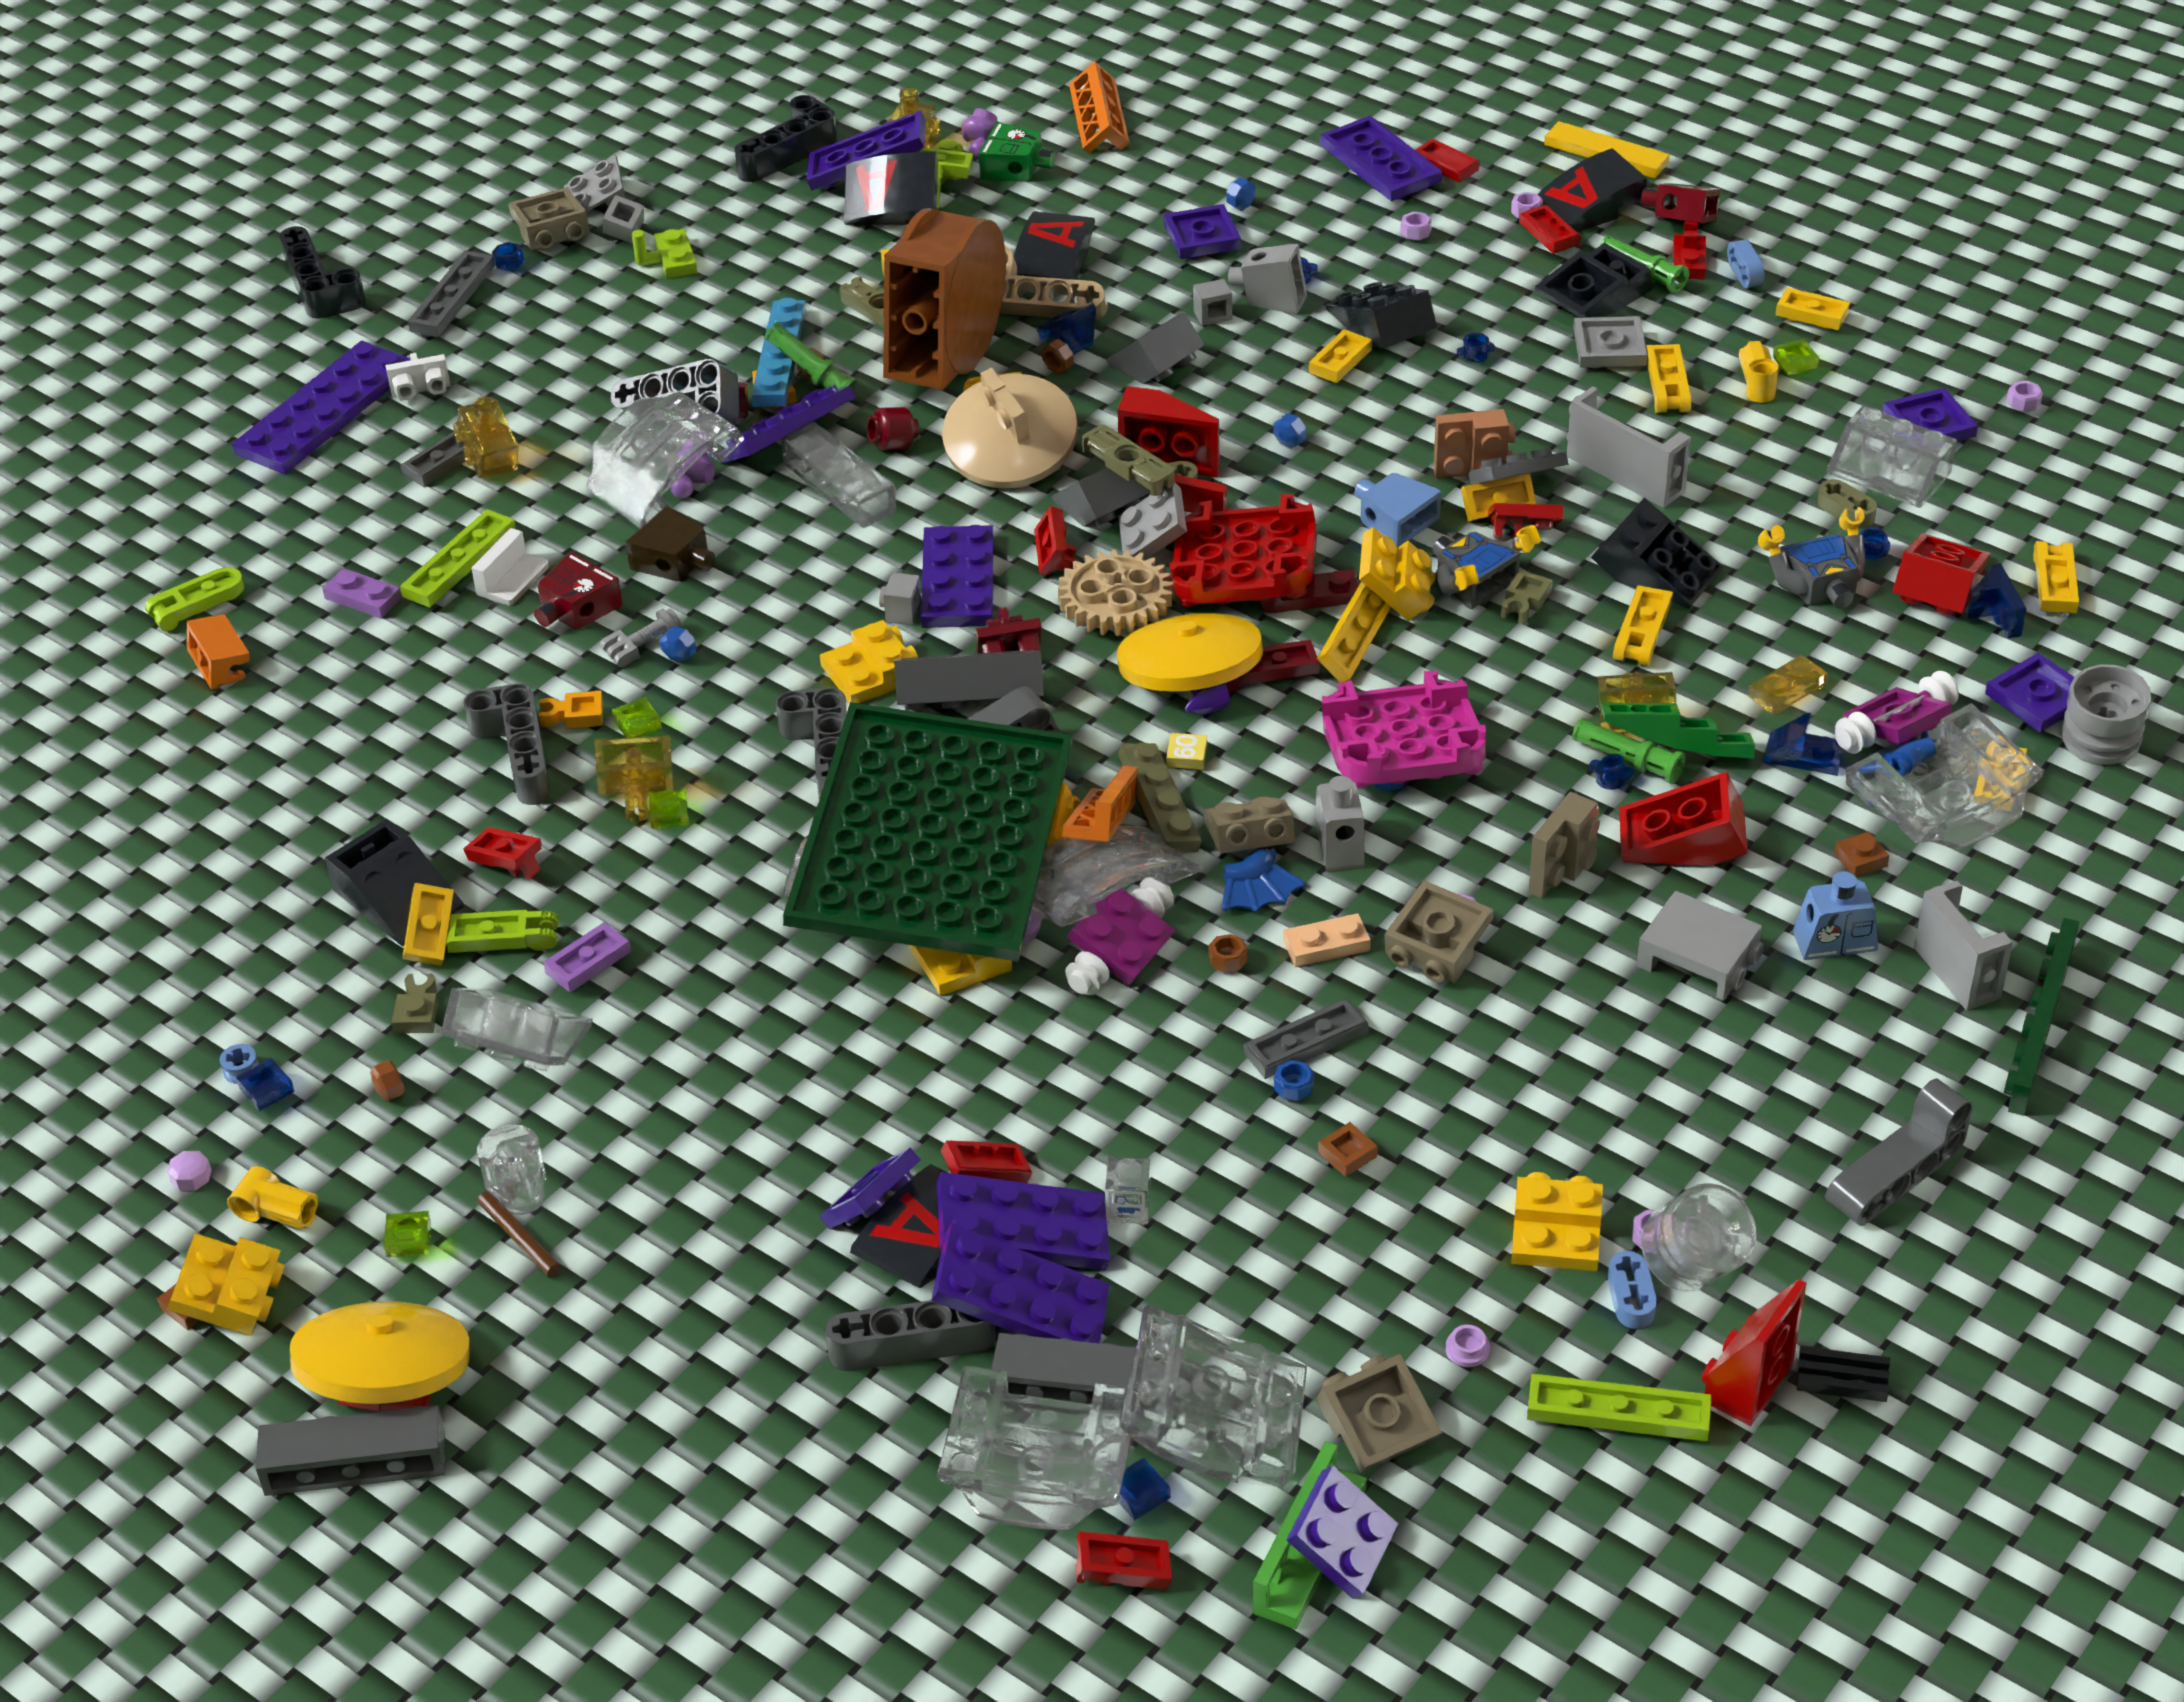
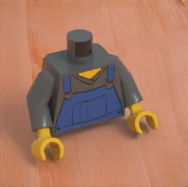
[1758,507,1866,609]
[1433,525,1542,610]

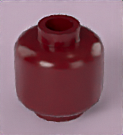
[867,407,919,451]

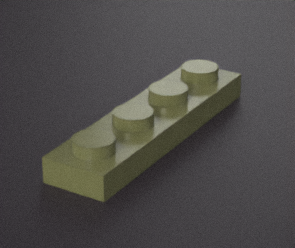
[1118,742,1202,853]

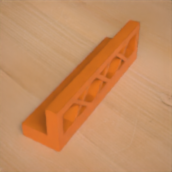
[1069,61,1130,153]
[1062,766,1138,842]

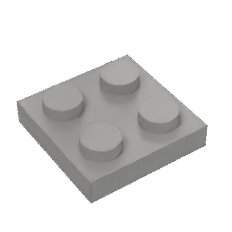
[1574,316,1647,369]
[1118,483,1187,561]

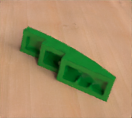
[1601,703,1755,759]

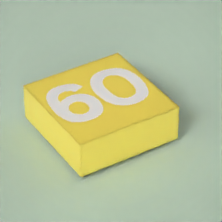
[1166,733,1208,770]

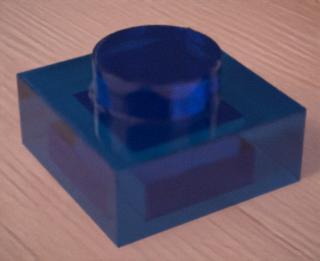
[236,1058,295,1111]
[1107,1457,1171,1521]

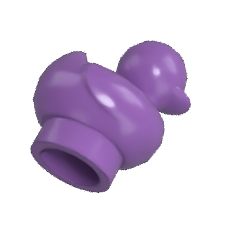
[962,108,997,159]
[666,444,715,499]

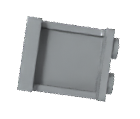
[1914,881,2013,1011]
[1637,891,1764,1001]

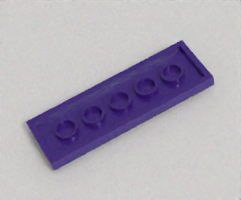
[232,340,411,475]

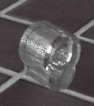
[477,1124,546,1215]

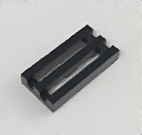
[1796,1346,1890,1402]

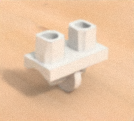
[385,353,451,401]

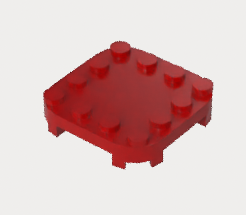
[1169,494,1317,607]

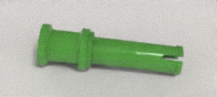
[1600,235,1689,294]
[764,322,857,390]
[1572,718,1686,784]

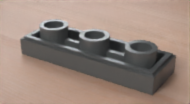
[1468,447,1569,485]

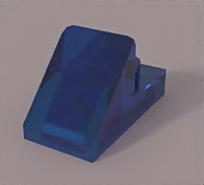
[1036,303,1096,355]
[1967,563,2027,638]
[1763,713,1844,776]

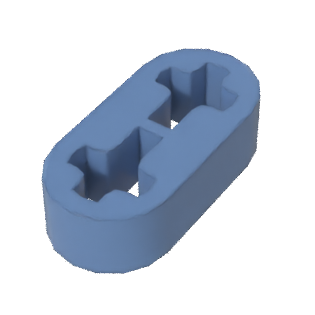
[1727,239,1765,288]
[1608,1251,1656,1329]

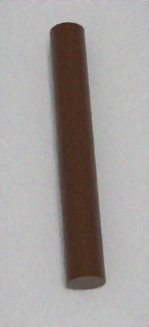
[477,1191,561,1278]

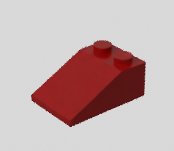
[1117,386,1220,478]
[1892,533,1991,615]
[1619,771,1748,865]
[1701,1279,1807,1426]

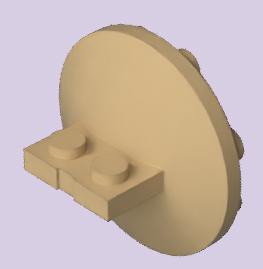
[942,367,1078,488]

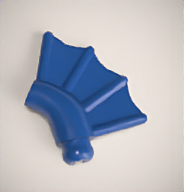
[1854,731,1937,777]
[1221,847,1306,913]

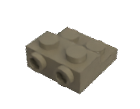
[508,187,590,250]
[1528,791,1600,899]
[1204,797,1295,854]
[1385,880,1493,983]
[1316,1354,1442,1473]

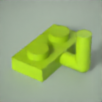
[920,147,973,208]
[632,229,698,279]

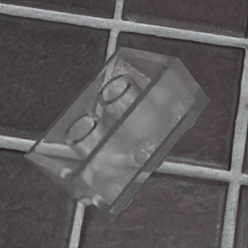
[1827,405,1957,508]
[440,988,593,1071]

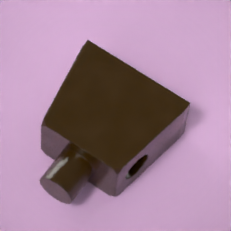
[626,506,715,581]

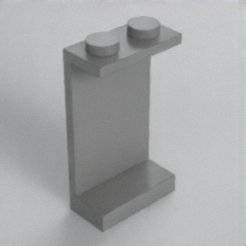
[1567,386,1691,508]

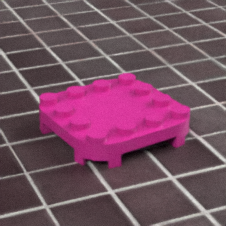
[1322,671,1486,788]

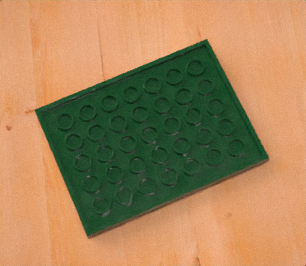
[783,702,1073,962]

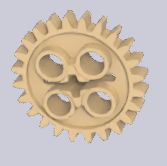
[1058,549,1173,636]

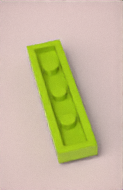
[400,509,516,608]
[1527,1373,1711,1441]

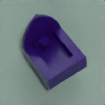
[1185,683,1230,715]

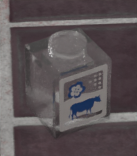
[1105,1157,1151,1224]

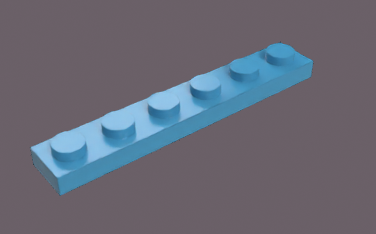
[752,298,806,407]

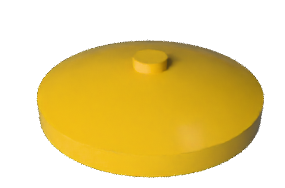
[1117,613,1263,692]
[290,1301,469,1404]

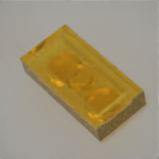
[1748,655,1828,715]

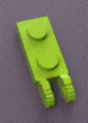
[446,910,559,953]

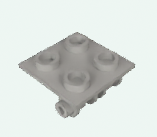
[564,155,625,213]

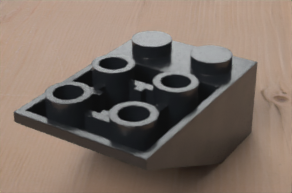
[1325,282,1437,348]
[1591,497,1724,608]
[325,819,464,947]

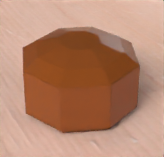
[1042,339,1074,374]
[1208,934,1247,973]
[370,1060,405,1101]

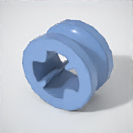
[219,1044,260,1084]

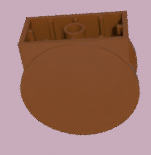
[883,208,1006,390]

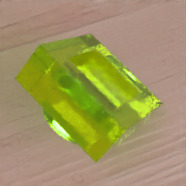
[1773,339,1819,375]
[612,697,662,741]
[649,789,689,829]
[384,1211,431,1258]

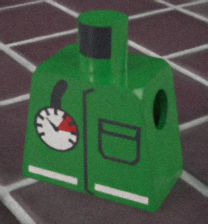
[979,122,1056,182]

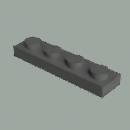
[408,250,495,337]

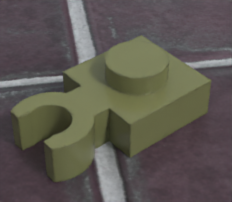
[1501,570,1553,624]
[391,973,439,1034]

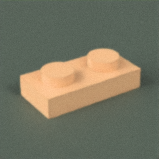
[1283,913,1371,967]

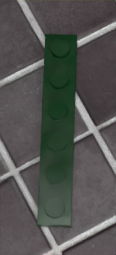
[2004,918,2080,1116]

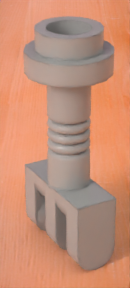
[600,608,681,667]

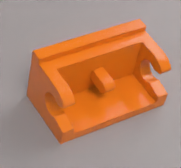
[187,614,250,690]

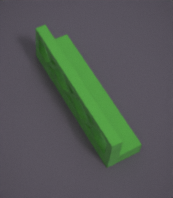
[1253,1441,1367,1629]

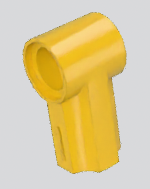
[1739,341,1778,403]
[227,1166,319,1229]

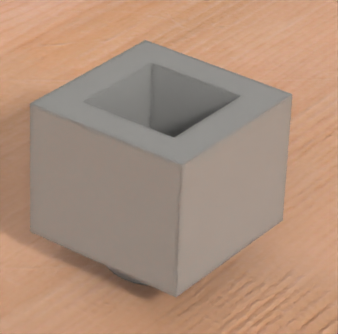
[603,195,644,244]
[1193,279,1232,326]
[879,572,921,625]

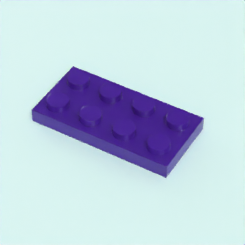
[806,110,926,191]
[1320,116,1442,201]
[715,384,856,463]
[921,525,994,628]
[937,1172,1110,1271]
[931,1223,1110,1344]

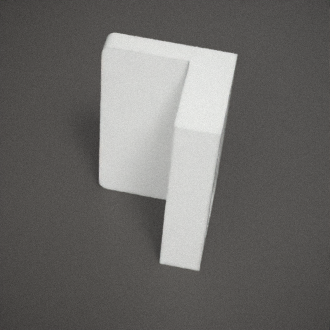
[471,528,549,606]

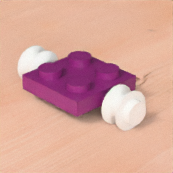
[1835,671,1959,754]
[1065,877,1175,995]

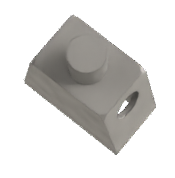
[1228,244,1308,314]
[1315,776,1364,872]

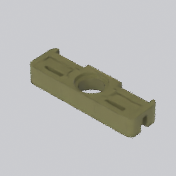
[840,277,884,328]
[1082,425,1175,496]

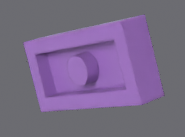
[322,568,402,619]
[543,922,631,993]

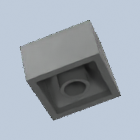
[1106,311,1204,384]
[1051,458,1150,527]

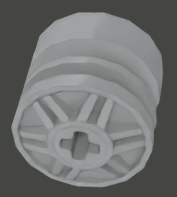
[2062,664,2151,765]

